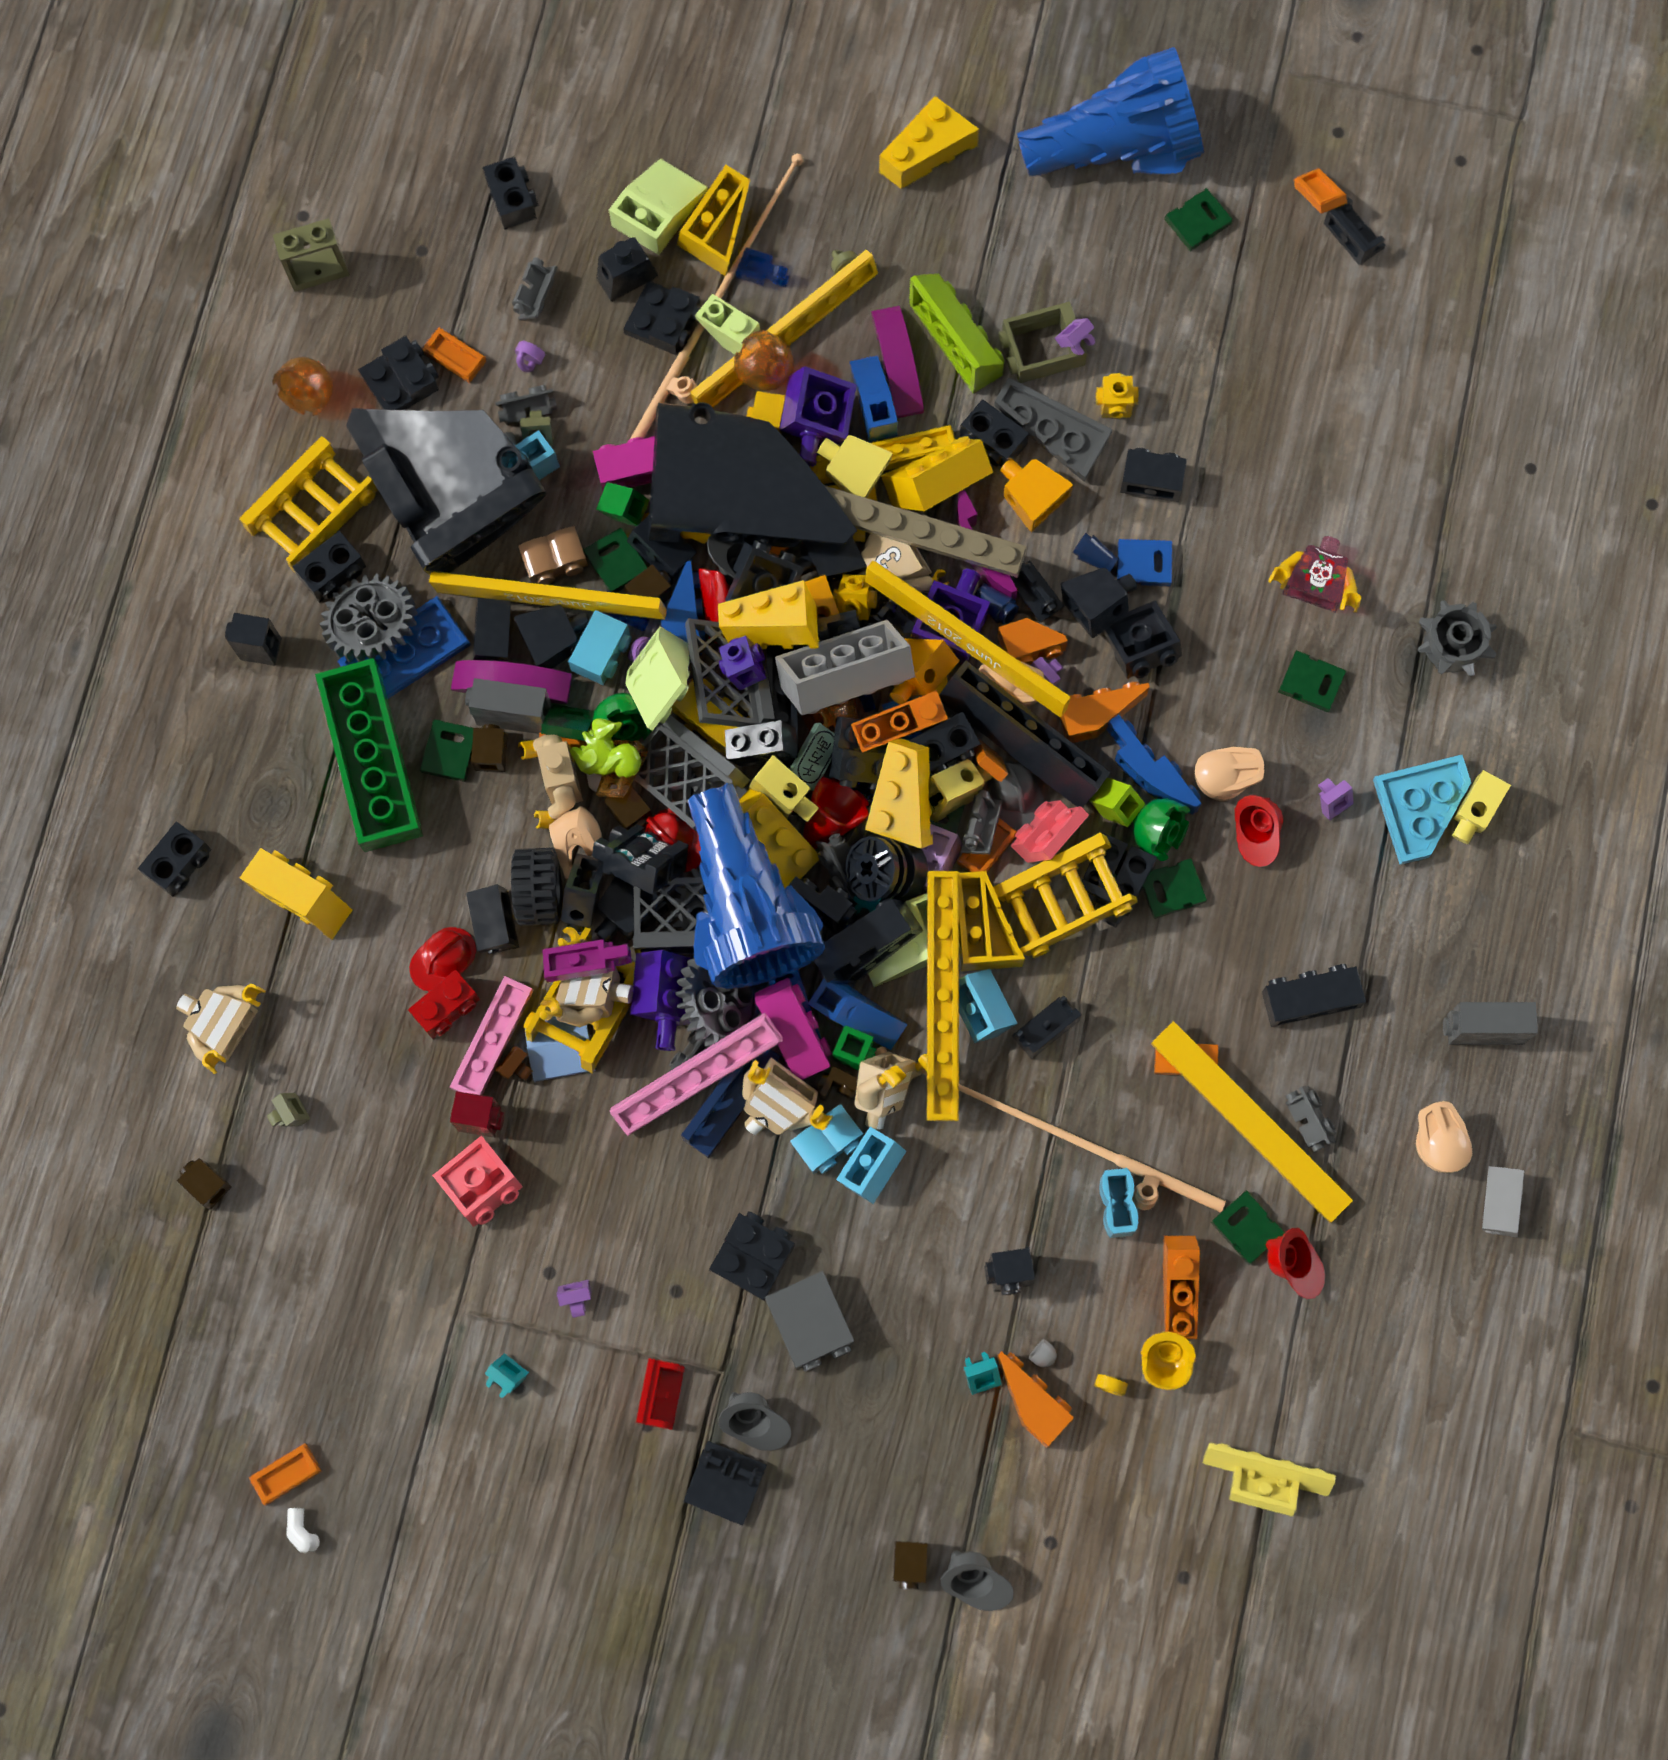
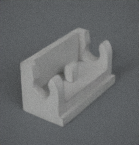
[1482,1166,1524,1237]

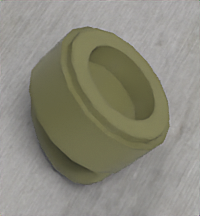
[831,249,858,274]

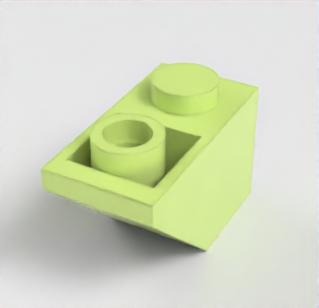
[695,294,761,355]

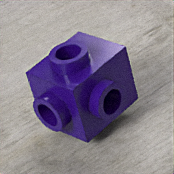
[719,635,767,690]

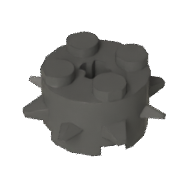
[1418,600,1497,676]

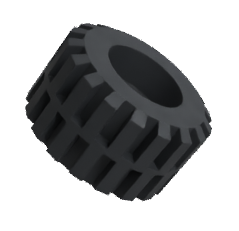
[511,847,562,926]

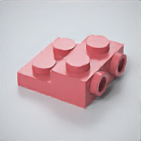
[1011,800,1089,863]
[432,1135,523,1227]

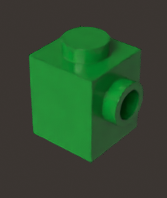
[596,482,650,526]
[833,1025,877,1071]

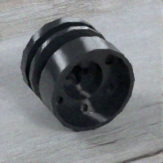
[845,836,928,902]

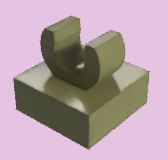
[520,410,553,446]
[267,1093,310,1127]

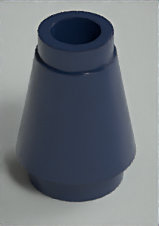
[1072,533,1118,572]
[975,584,1019,625]

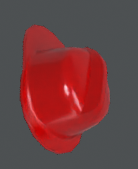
[1235,795,1283,867]
[645,808,702,872]
[409,927,476,991]
[1266,1227,1325,1299]

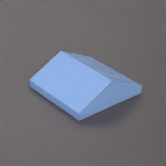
[524,1016,595,1082]

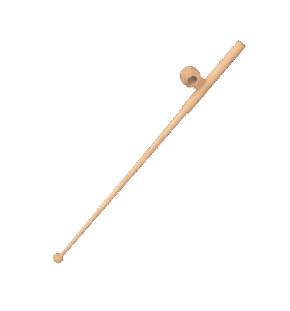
[630,154,804,439]
[875,1047,1226,1213]

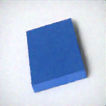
[337,596,471,699]

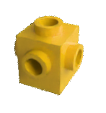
[1096,373,1139,419]
[833,574,877,620]

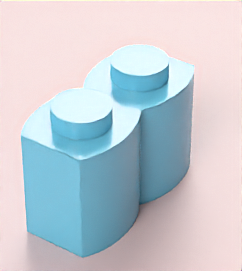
[790,1104,864,1174]
[1099,1168,1138,1238]

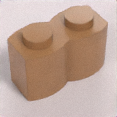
[518,526,588,585]

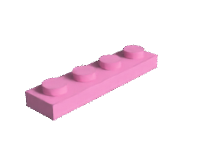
[450,976,533,1095]

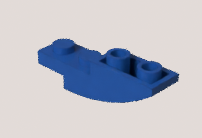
[1107,714,1201,815]

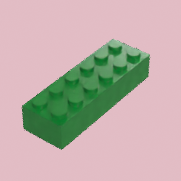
[315,658,423,852]

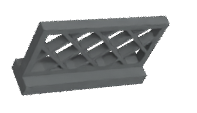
[685,618,775,727]
[631,715,750,831]
[633,877,708,955]

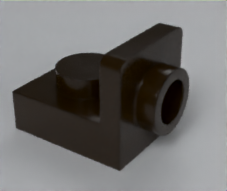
[817,1067,858,1102]

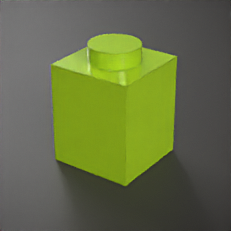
[1089,777,1145,827]

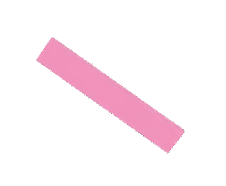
[610,1013,783,1136]

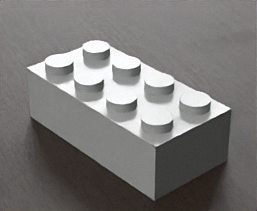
[775,620,915,715]

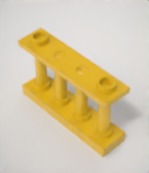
[239,436,378,572]
[993,832,1138,958]
[524,927,635,1073]

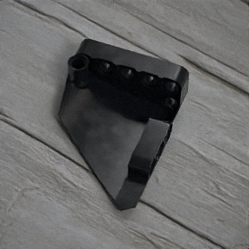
[648,402,857,548]
[346,408,547,575]

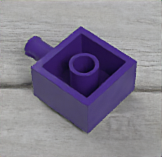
[779,366,857,467]
[911,568,990,665]
[630,950,692,1051]

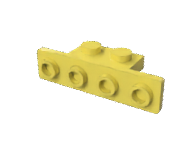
[1203,1443,1336,1516]

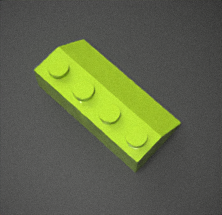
[909,274,1005,394]

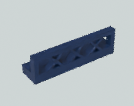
[681,1049,781,1159]

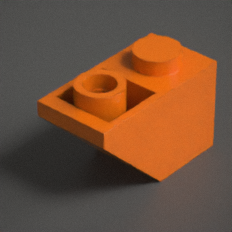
[997,618,1067,665]

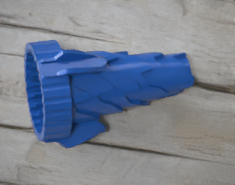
[1017,47,1204,176]
[688,783,825,989]

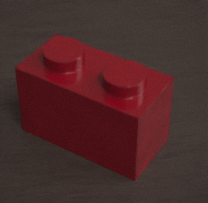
[450,1091,505,1138]

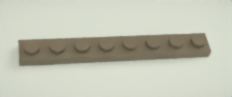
[825,486,1027,578]

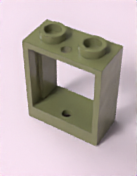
[273,218,350,292]
[998,301,1088,383]

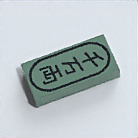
[790,723,835,791]

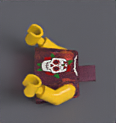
[1268,536,1361,613]

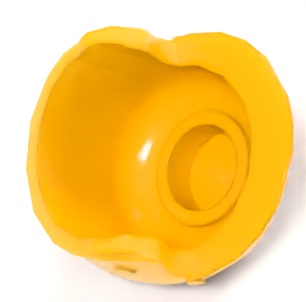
[1141,1332,1196,1390]

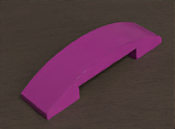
[871,306,924,418]
[957,489,1017,600]
[451,660,573,704]

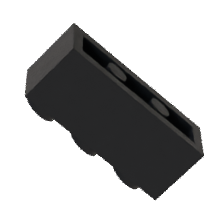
[1262,964,1366,1027]

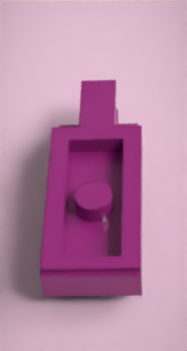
[542,939,632,983]

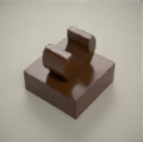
[494,1046,533,1081]

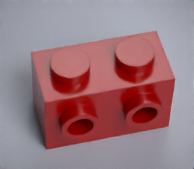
[408,969,480,1039]

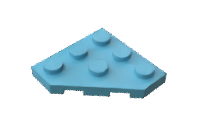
[1373,755,1471,865]

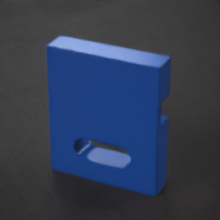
[1117,539,1172,586]

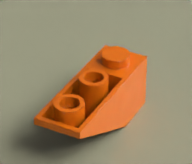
[1060,681,1150,743]
[851,690,948,753]
[1163,1236,1200,1339]
[997,1351,1074,1448]

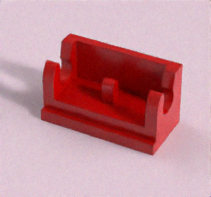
[636,1358,685,1430]

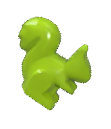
[569,718,641,778]

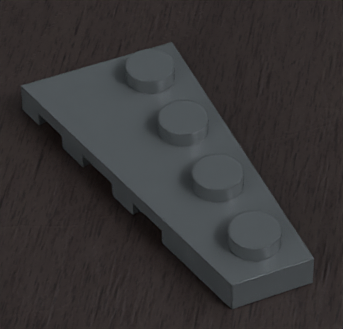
[994,377,1112,482]

